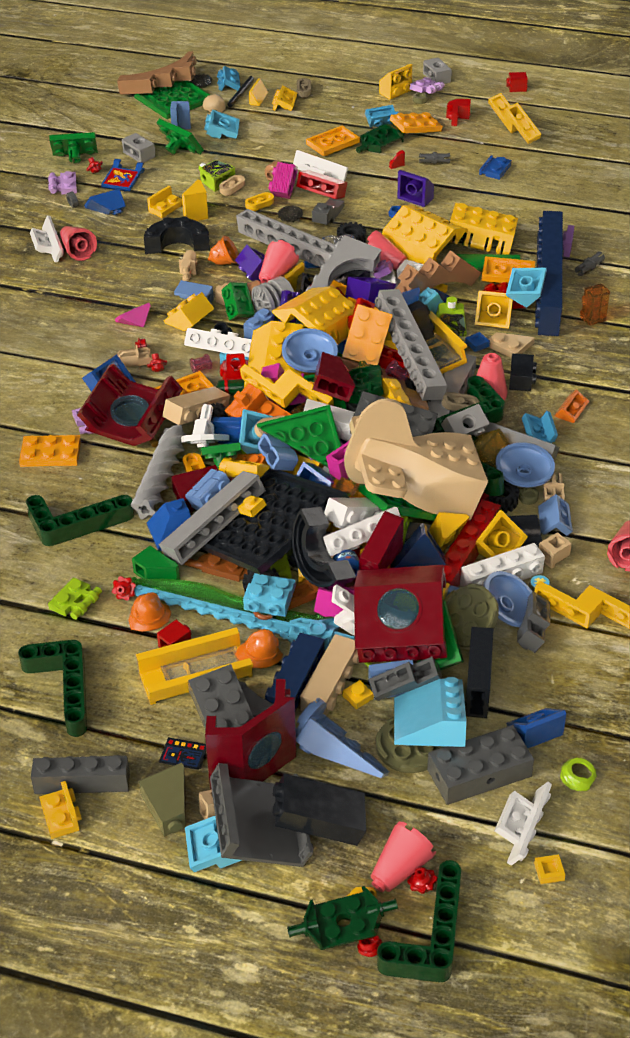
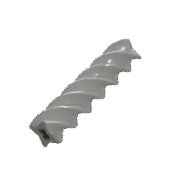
[131,424,187,520]

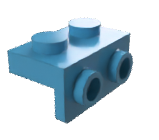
[217,66,240,91]
[365,105,399,127]
[521,411,558,444]

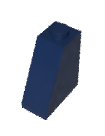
[391,523,446,568]

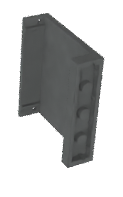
[210,763,313,867]

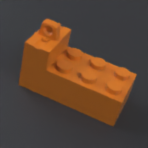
[225,383,300,455]

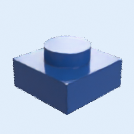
[465,332,490,352]

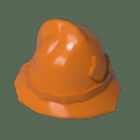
[208,236,239,265]
[128,592,171,632]
[235,629,283,669]

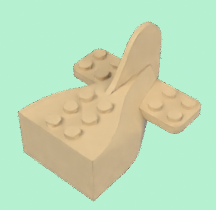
[344,398,488,520]

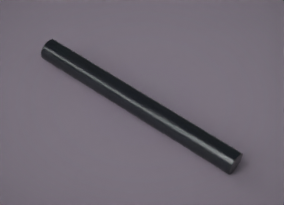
[227,76,254,107]

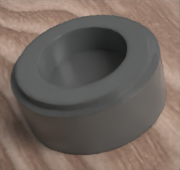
[66,191,79,208]

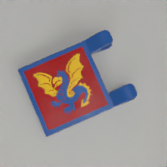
[101,159,145,191]

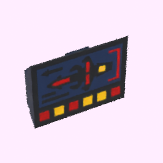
[158,737,206,770]

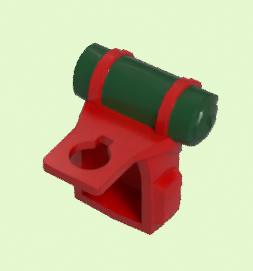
[216,353,248,396]

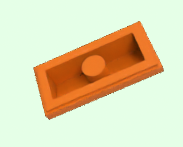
[554,389,590,423]

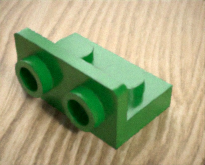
[221,282,255,321]

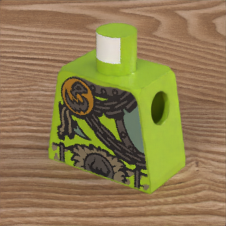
[198,160,236,192]
[436,296,467,337]

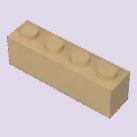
[162,386,230,425]
[300,634,359,716]

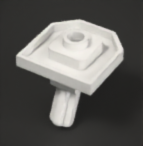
[181,404,229,448]

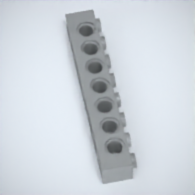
[236,209,336,267]
[375,289,448,401]

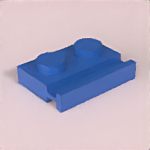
[479,155,512,180]
[211,417,242,444]

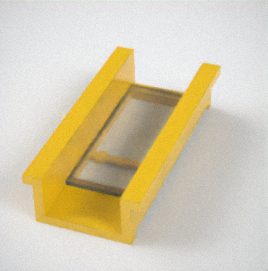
[426,311,467,374]
[136,627,253,705]

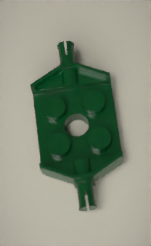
[356,124,404,153]
[347,361,384,404]
[287,886,399,950]

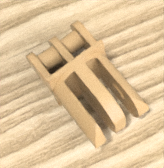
[179,250,198,281]
[117,345,153,370]
[543,473,565,502]

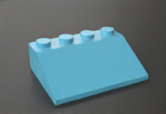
[394,677,466,747]

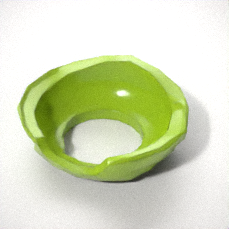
[560,758,597,791]

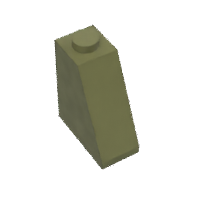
[139,763,186,837]

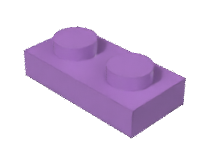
[563,225,574,257]
[373,260,393,279]

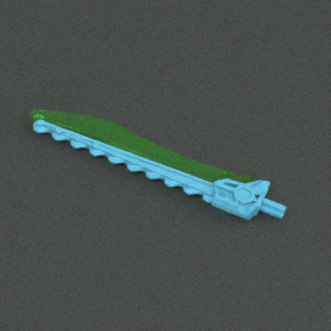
[132,577,355,650]

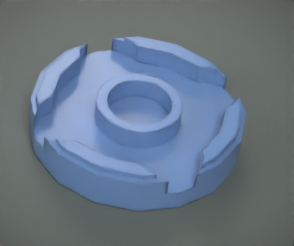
[295,698,327,737]

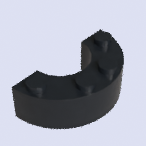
[144,216,210,254]
[292,507,356,587]

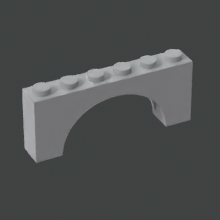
[305,235,381,292]

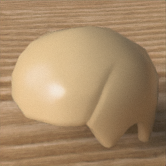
[202,94,226,112]

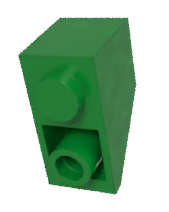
[132,546,180,583]

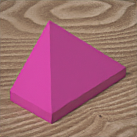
[115,303,150,327]

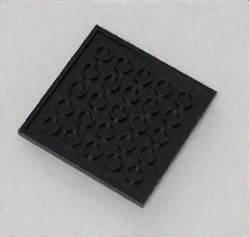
[201,468,349,575]

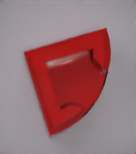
[389,150,405,169]

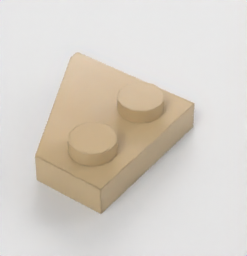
[488,332,535,358]

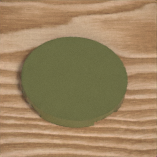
[444,583,499,647]
[376,717,445,773]

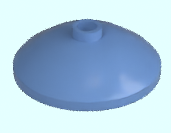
[282,328,338,373]
[495,443,555,488]
[483,571,532,627]

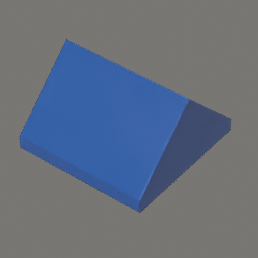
[506,708,566,748]

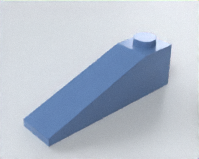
[296,714,390,778]

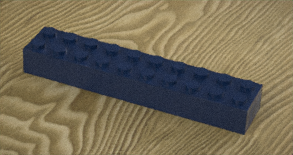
[535,211,563,336]

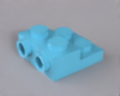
[204,109,240,139]
[243,573,296,617]
[185,816,242,872]

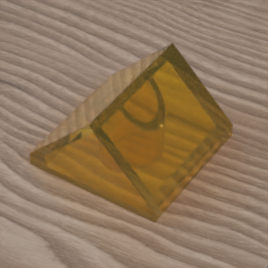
[473,428,510,468]

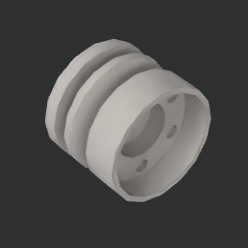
[252,276,294,317]

